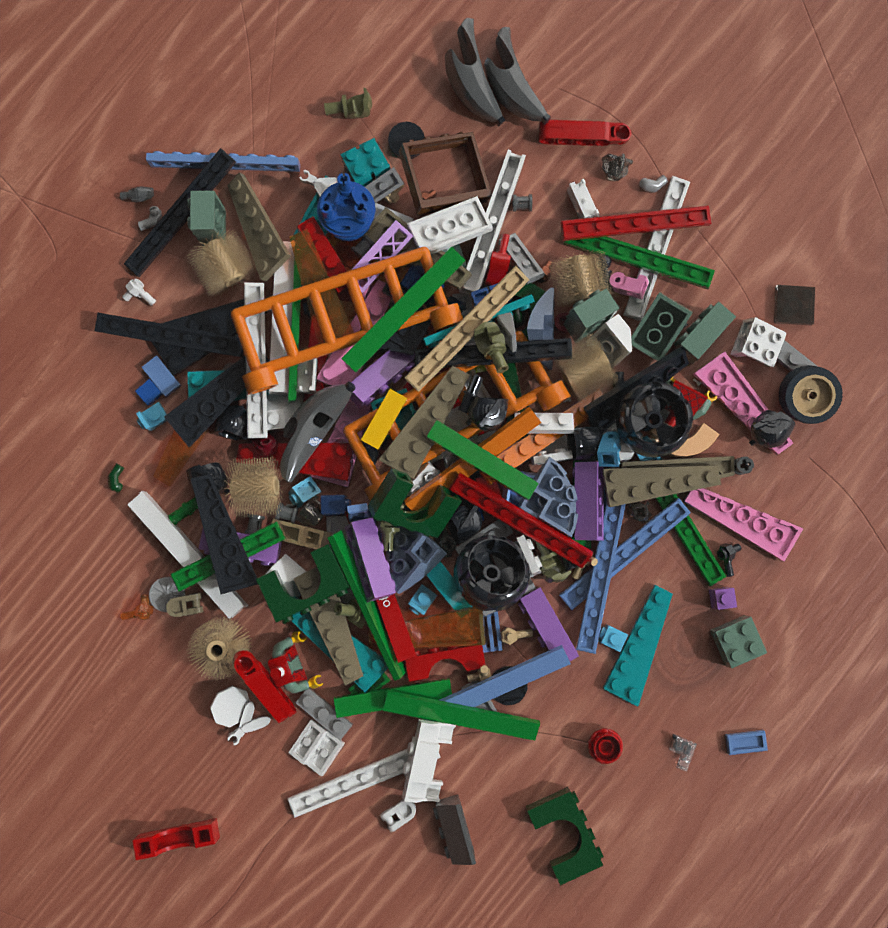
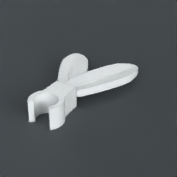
[299,170,338,196]
[227,701,271,745]

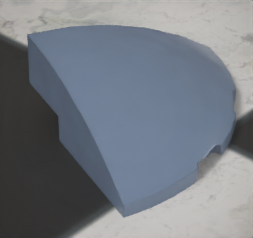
[527,288,555,370]
[517,457,578,537]
[386,526,447,594]

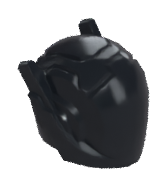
[465,397,508,431]
[214,405,247,441]
[749,410,796,448]
[567,426,603,462]
[186,462,230,494]
[448,500,482,545]

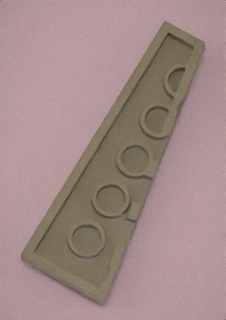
[227,173,291,281]
[365,207,472,290]
[379,366,470,479]
[620,456,735,479]
[601,465,721,507]
[293,567,363,685]

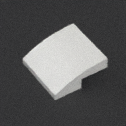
[288,720,345,776]

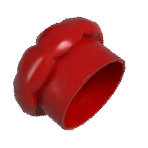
[588,728,623,764]

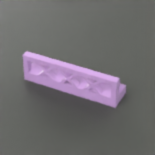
[352,220,413,294]

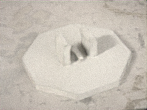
[210,686,250,727]

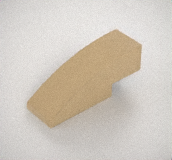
[272,519,332,549]

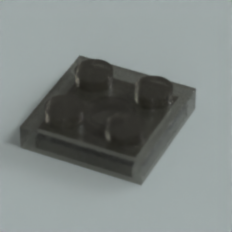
[774,285,815,326]

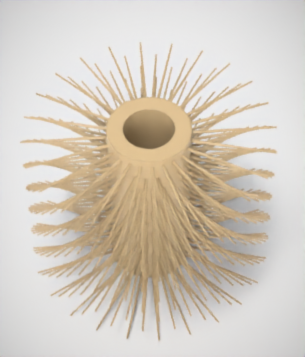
[187,229,257,295]
[549,250,613,307]
[554,332,618,403]
[224,457,283,517]
[187,616,252,680]

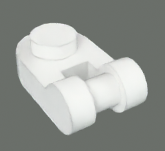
[380,800,416,833]

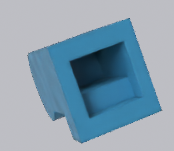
[597,431,621,467]

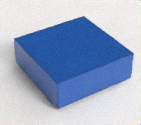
[135,379,163,406]

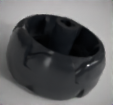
[615,381,693,457]
[453,535,530,612]

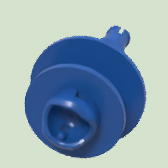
[317,173,376,241]

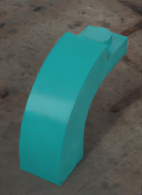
[427,561,474,618]

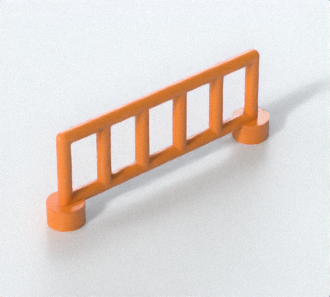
[231,247,463,395]
[343,331,571,501]

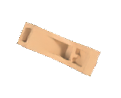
[647,423,720,458]

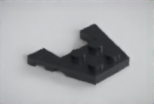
[360,283,431,356]

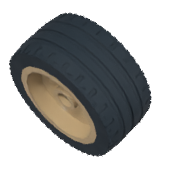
[778,365,843,424]

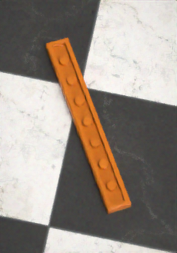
[404,407,542,511]

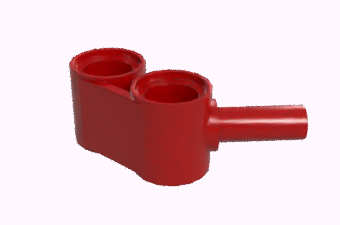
[485,234,511,286]

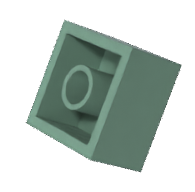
[710,615,767,669]

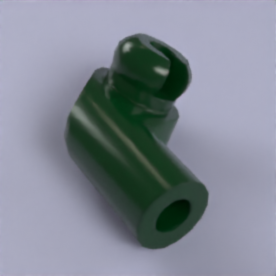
[107,463,125,493]

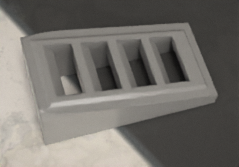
[497,312,517,352]

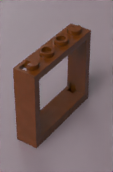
[399,131,492,215]

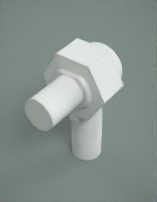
[122,279,156,306]

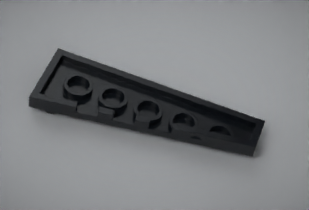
[583,347,689,433]
[164,356,270,448]
[191,474,258,594]

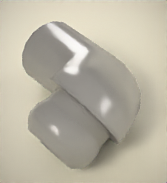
[639,175,668,193]
[138,206,162,231]

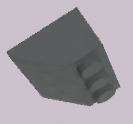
[433,794,476,865]

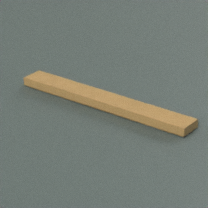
[405,266,529,392]

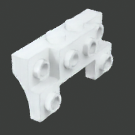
[402,719,456,803]

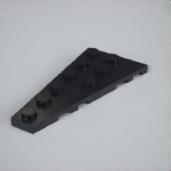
[152,299,268,376]

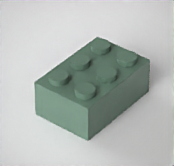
[187,191,226,246]
[563,288,619,343]
[631,292,693,361]
[672,301,736,366]

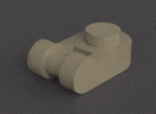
[166,592,204,617]

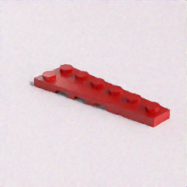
[236,443,354,481]

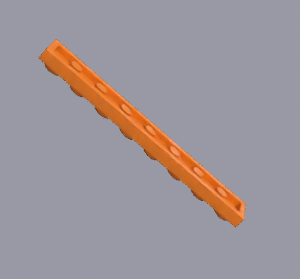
[479,389,604,485]

